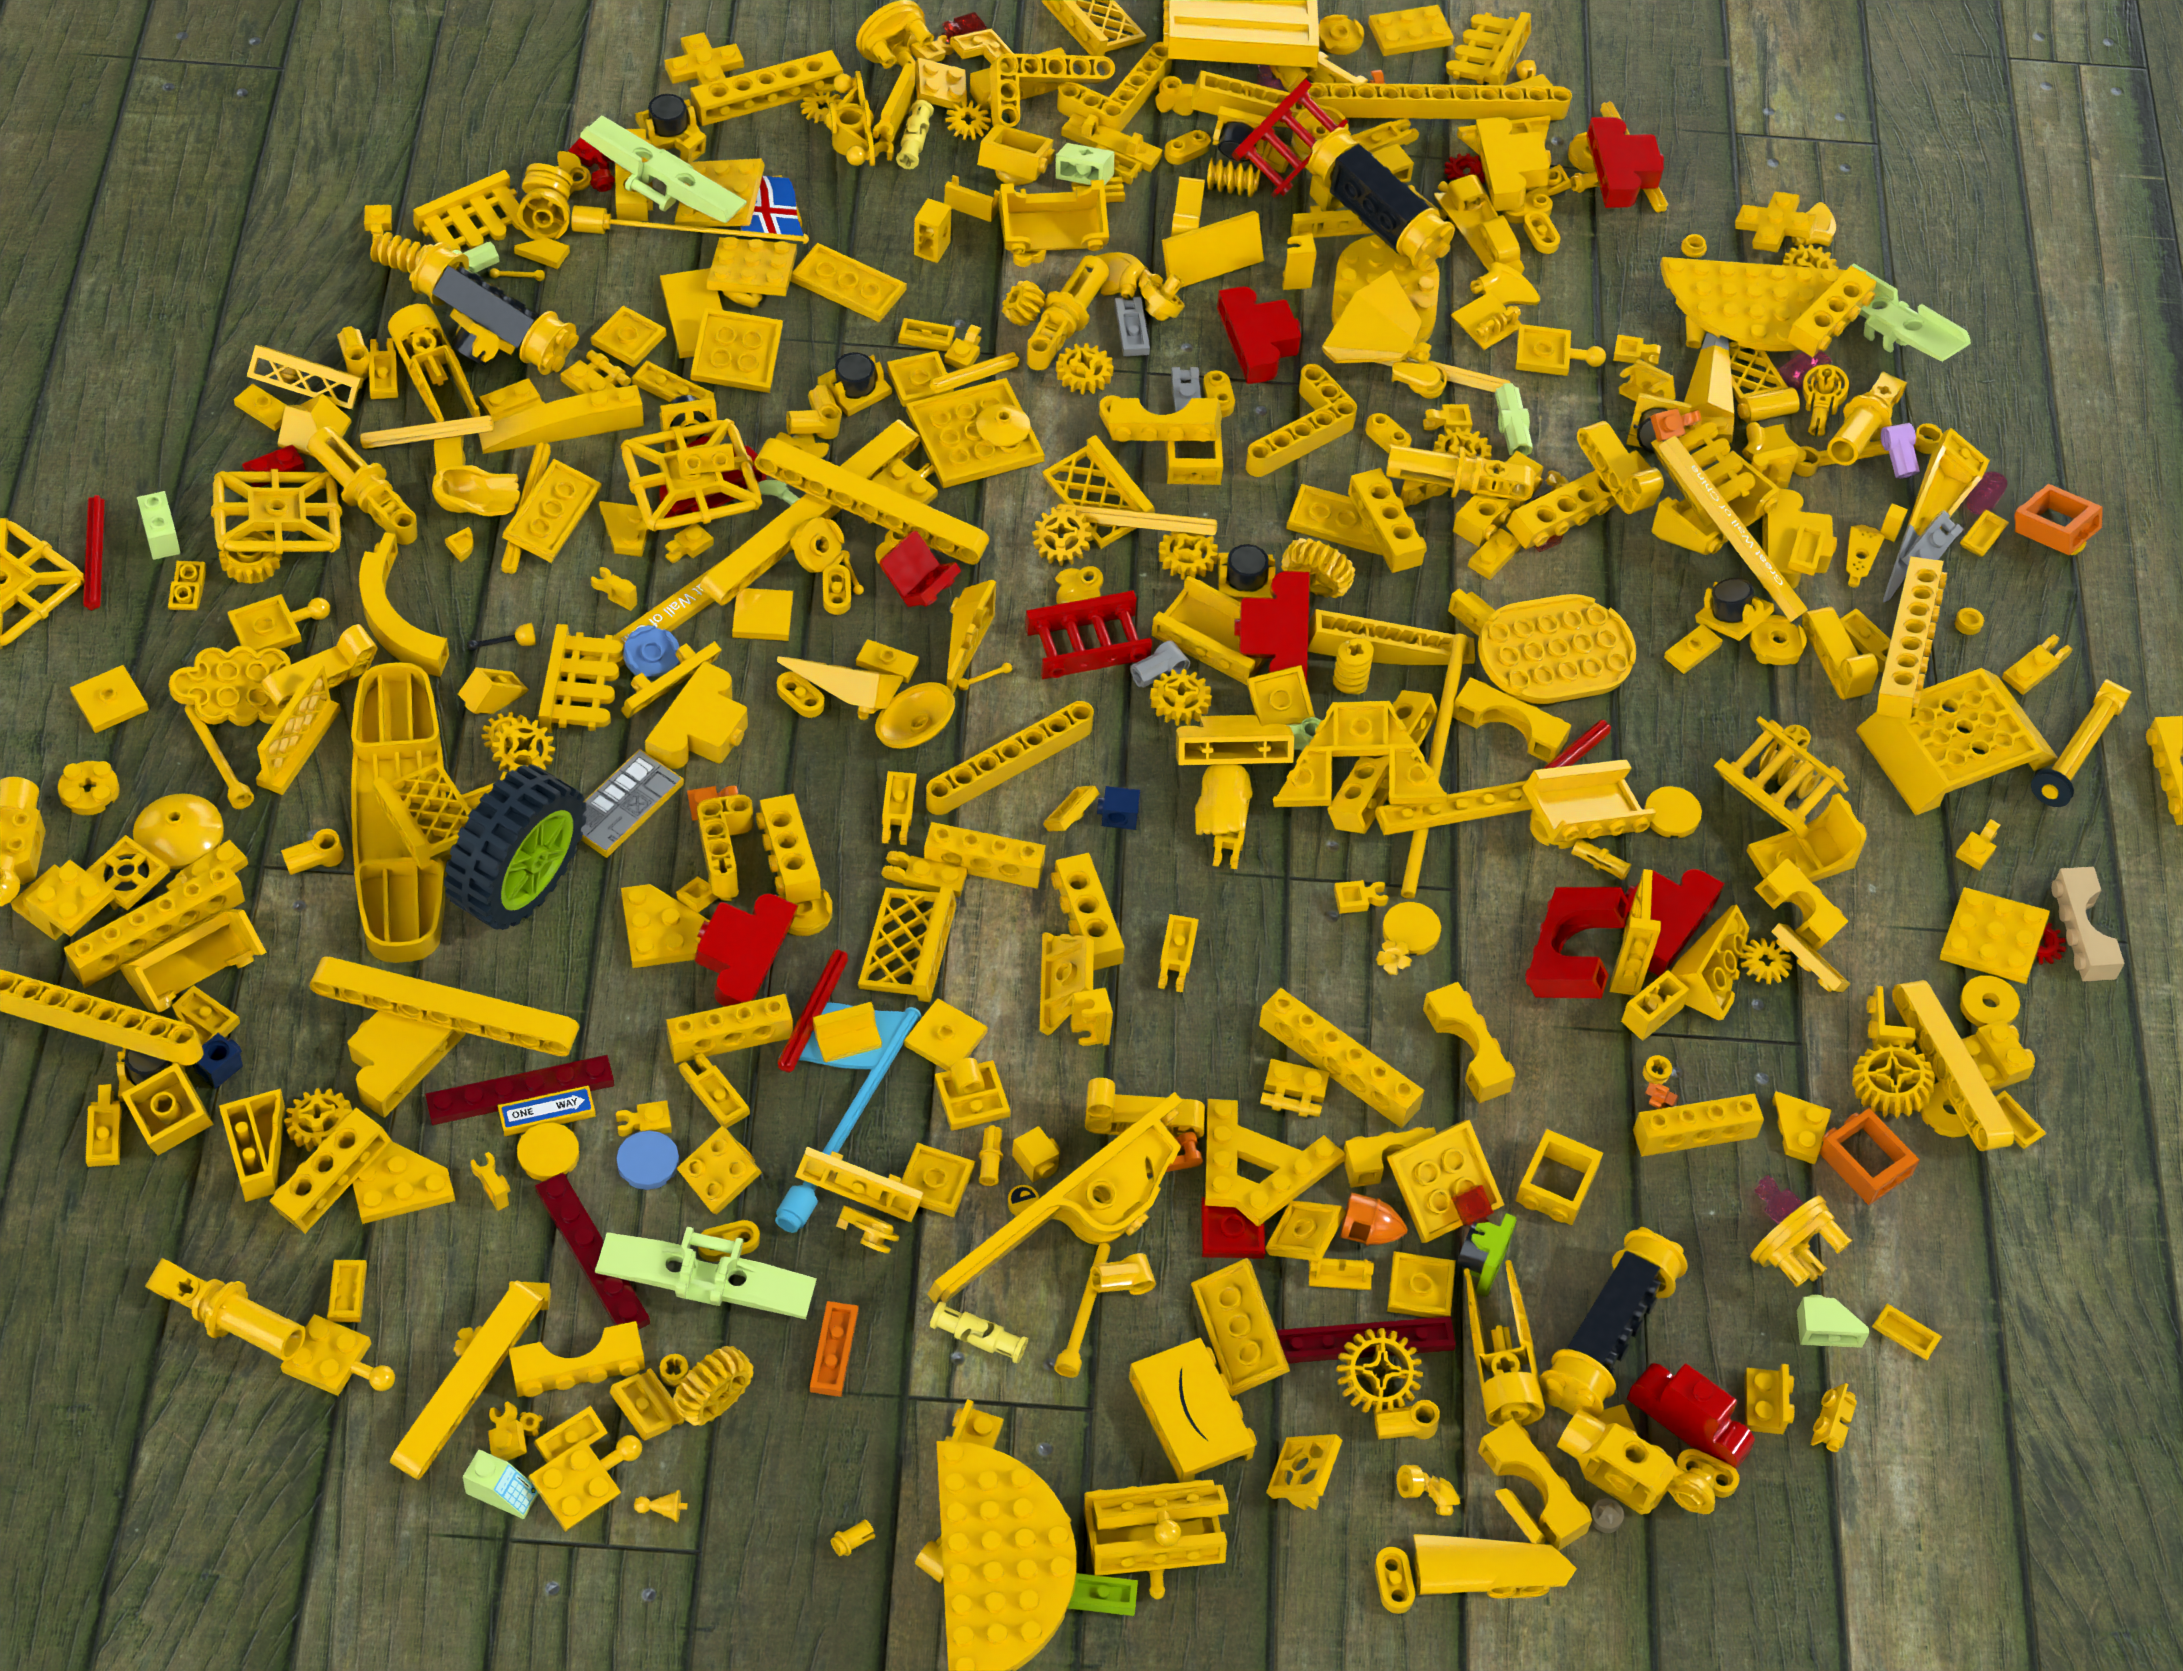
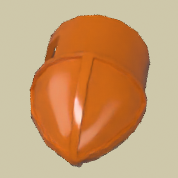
[1339,1192,1408,1246]

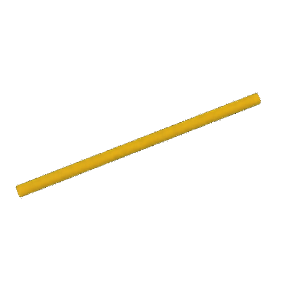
[1401,633,1468,899]

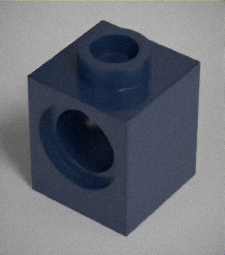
[1097,786,1140,830]
[193,1033,243,1089]

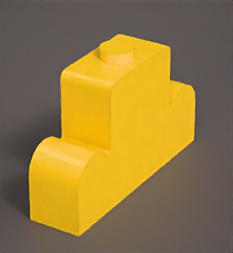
[1475,117,1551,211]
[1762,489,1837,589]
[645,661,748,769]
[1176,715,1294,765]
[348,1010,466,1118]

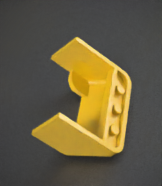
[119,909,267,1013]

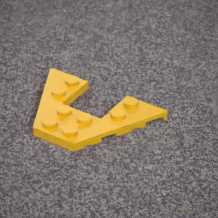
[1273,701,1448,807]

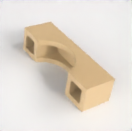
[2051,867,2125,981]

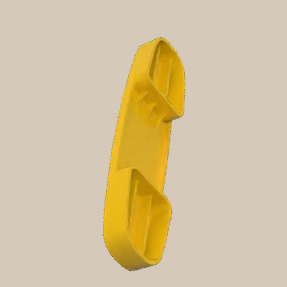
[351,662,448,963]

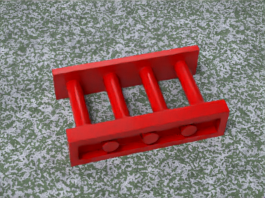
[1231,78,1348,198]
[1025,590,1152,680]

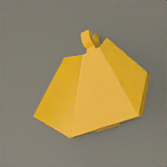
[1322,270,1431,364]

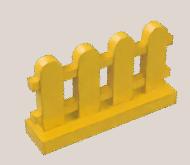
[1446,12,1531,85]
[413,170,521,251]
[1651,422,1755,527]
[538,624,623,733]

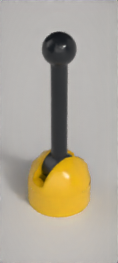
[467,623,536,651]

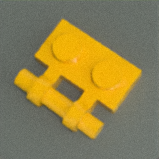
[561,350,631,395]
[1260,1059,1330,1118]

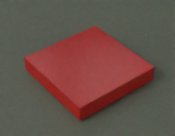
[1201,1197,1265,1259]

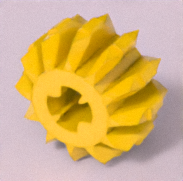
[1002,280,1045,326]

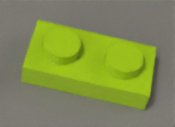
[1068,1573,1138,1616]

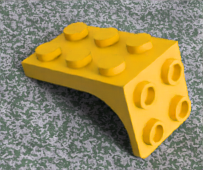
[1746,793,1867,883]

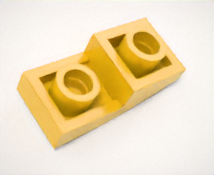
[1525,164,1572,197]
[434,435,466,472]
[168,561,207,611]

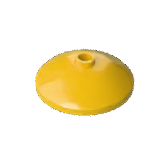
[875,682,955,749]
[133,794,224,869]

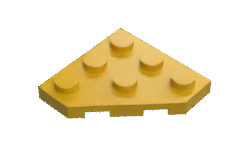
[621,884,710,968]
[347,1141,455,1224]

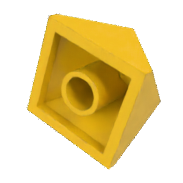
[278,394,351,457]

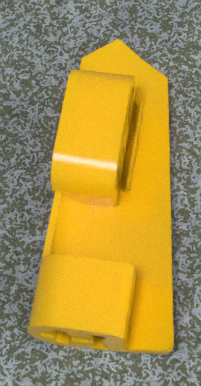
[1434,175,1525,274]
[1413,1534,1577,1598]

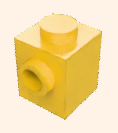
[1012,1126,1061,1183]

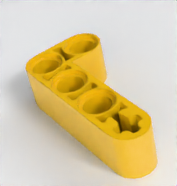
[1171,176,1205,237]
[1577,421,1664,514]
[1802,606,1878,700]
[261,624,378,709]
[697,795,754,897]
[1085,1078,1205,1139]

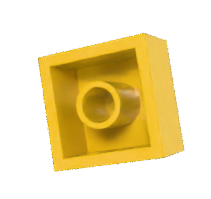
[121,1063,214,1156]

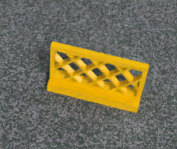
[1042,0,1147,56]
[1042,435,1155,549]
[256,662,341,795]
[372,762,471,869]
[1609,869,1661,995]
[858,887,957,1002]

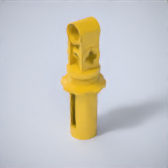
[1027,255,1109,370]
[1827,372,1907,466]
[307,427,418,545]
[1386,444,1535,501]
[145,1258,306,1361]

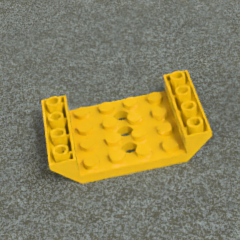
[1856,668,2058,816]

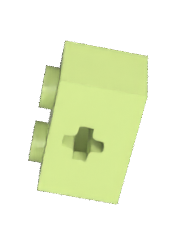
[1056,143,1114,186]
[137,491,181,560]

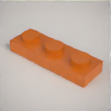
[810,1301,858,1397]

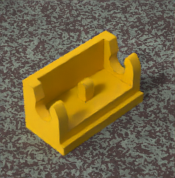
[944,175,1000,222]
[1282,233,1317,290]
[1619,359,1676,409]
[1070,987,1113,1046]

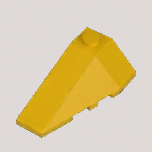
[947,580,996,694]
[777,656,903,713]
[1671,904,1750,1020]

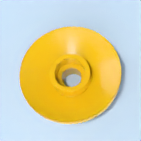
[976,404,1030,447]

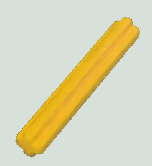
[929,352,1019,394]

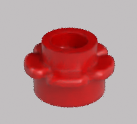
[590,169,615,192]

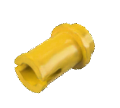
[1570,171,1600,193]
[831,1519,875,1556]

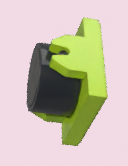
[1457,1213,1517,1297]

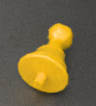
[634,1489,688,1523]

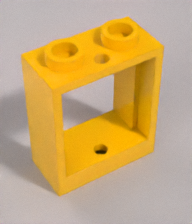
[977,124,1055,181]
[1165,426,1223,485]
[1515,1129,1603,1225]

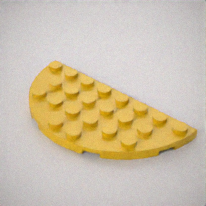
[1660,257,1866,351]
[936,1441,1077,1671]

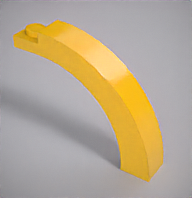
[359,532,449,677]

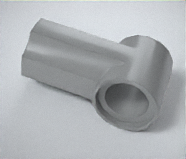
[1130,641,1190,688]

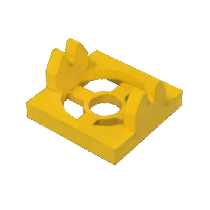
[1266,1434,1343,1510]

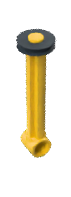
[2031,679,2132,807]

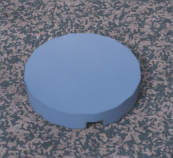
[623,625,679,681]
[616,1131,679,1190]

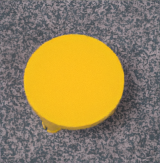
[856,0,934,69]
[1750,1195,1853,1288]

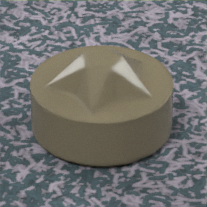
[1591,1498,1624,1533]

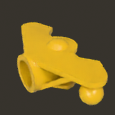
[826,71,875,166]

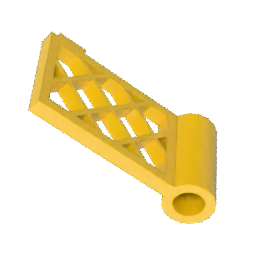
[1729,341,1800,423]

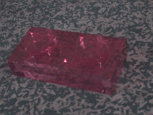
[1778,350,1832,391]

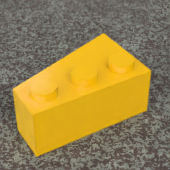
[219,1088,285,1202]

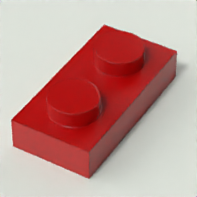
[242,444,305,488]

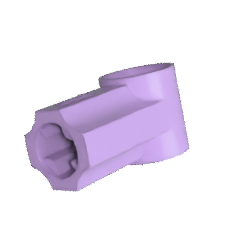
[1881,423,1920,479]

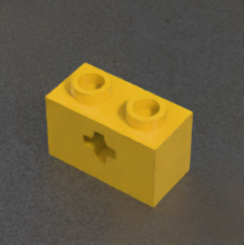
[914,198,951,263]
[1621,970,1690,1041]

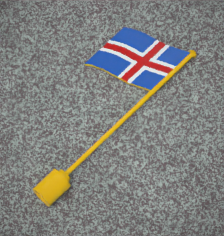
[571,176,809,244]

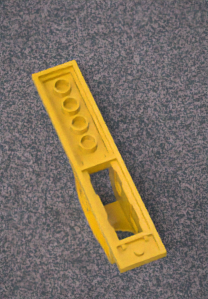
[927,1092,1183,1304]

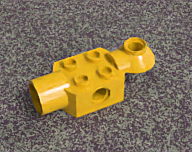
[0,777,46,907]
[1557,1408,1715,1515]

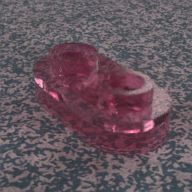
[1966,472,2008,515]

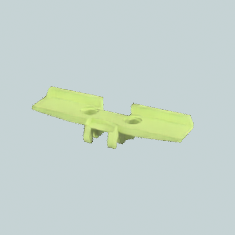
[580,115,747,224]
[1850,264,1971,362]
[595,1227,817,1319]

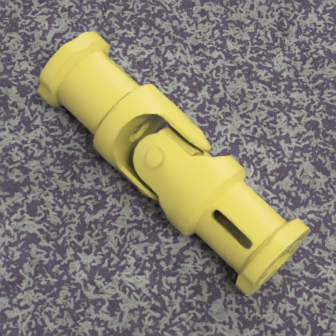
[896,100,934,169]
[930,1301,1028,1364]

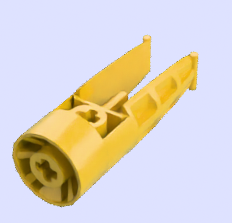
[388,304,480,422]
[1464,1260,1545,1428]

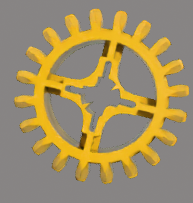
[1281,538,1355,598]
[1852,1042,1935,1119]
[1336,1328,1423,1413]
[673,1346,754,1426]

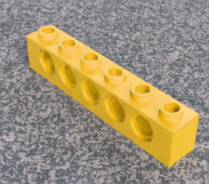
[690,50,843,126]
[1506,450,1651,550]
[1327,690,1438,834]
[64,861,245,988]
[1259,988,1425,1128]

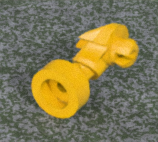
[1397,1465,1460,1516]

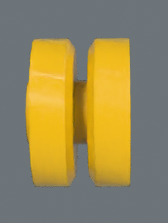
[1291,105,1349,169]

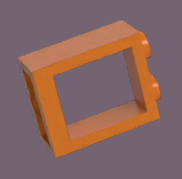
[2014,484,2103,555]
[1819,1108,1920,1205]

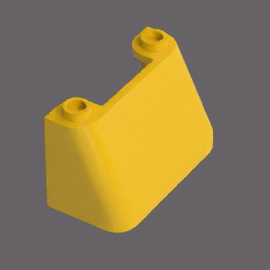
[998,180,1109,254]
[1652,451,1781,555]

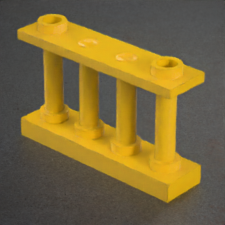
[1714,716,1849,840]

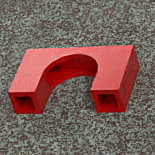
[1525,887,1630,999]

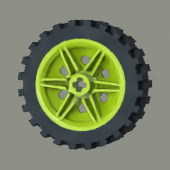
[444,764,587,930]

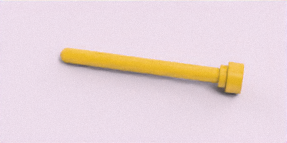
[184,705,254,809]
[1054,1243,1110,1378]

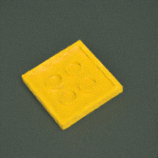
[674,158,765,227]
[707,237,797,296]
[690,307,783,393]
[1939,887,2050,984]
[1387,1120,1504,1243]

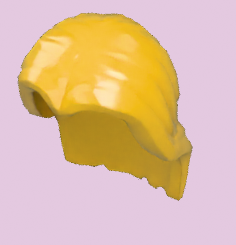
[432,465,521,517]
[1195,764,1253,835]

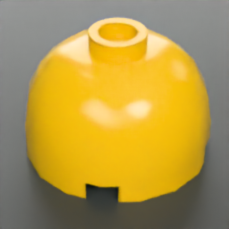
[517,188,570,240]

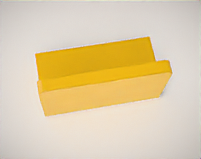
[1448,588,1495,637]
[813,1002,882,1063]

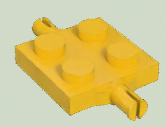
[864,458,938,524]

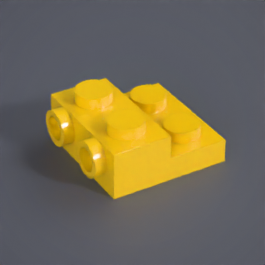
[1961,1019,2035,1092]

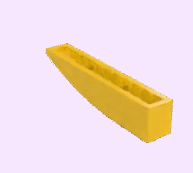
[1191,70,1302,128]
[478,385,644,454]
[1308,609,1475,665]

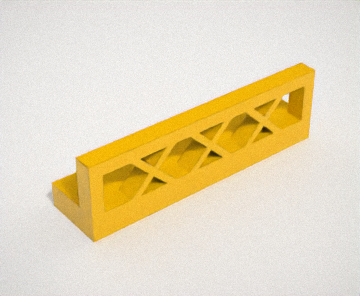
[247,345,365,409]

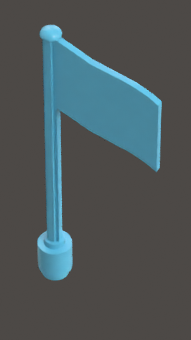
[775,1003,922,1233]

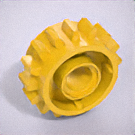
[219,531,282,584]

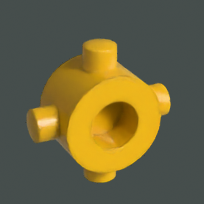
[519,1412,543,1437]

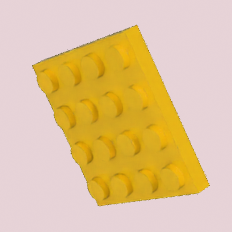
[906,378,1045,489]

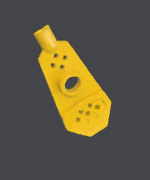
[1846,525,1885,588]

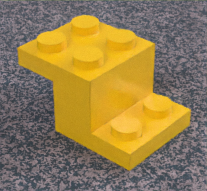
[10,860,115,941]

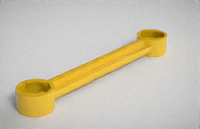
[1793,423,1943,477]

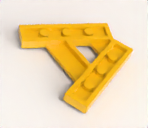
[1205,1099,1346,1227]

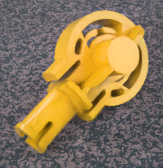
[1137,266,1185,321]
[1803,364,1849,436]

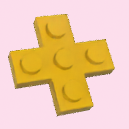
[664,32,744,85]
[1735,192,1817,252]

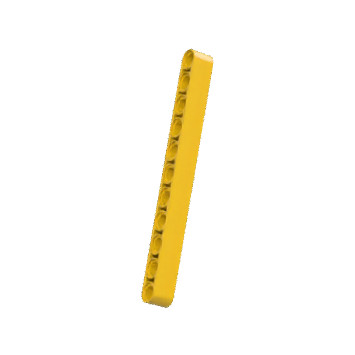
[1302,83,1572,120]
[700,419,921,606]

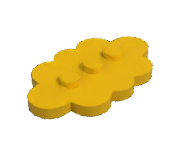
[169,646,291,727]

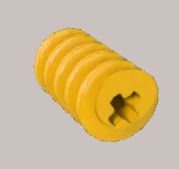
[1207,157,1261,198]
[370,232,428,274]
[1333,637,1374,694]
[1759,740,1821,799]

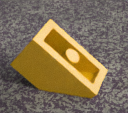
[458,667,529,714]

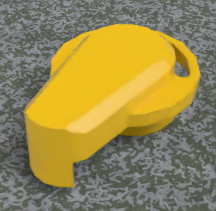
[1391,362,1447,399]
[836,1205,899,1253]

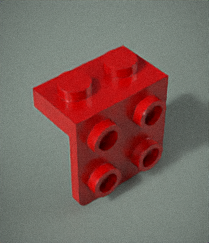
[879,531,961,607]

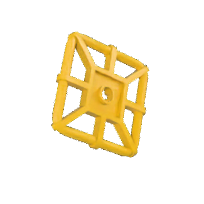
[621,418,762,532]
[211,469,342,555]
[0,518,84,649]

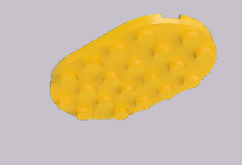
[1331,234,1439,344]
[1478,594,1636,704]

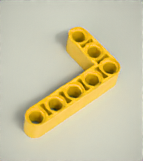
[1057,42,1172,132]
[990,53,1115,128]
[1245,364,1357,477]

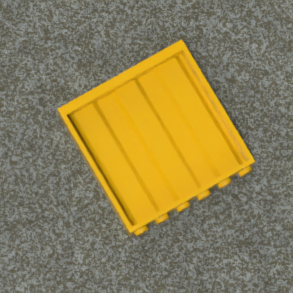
[1163,0,1319,68]

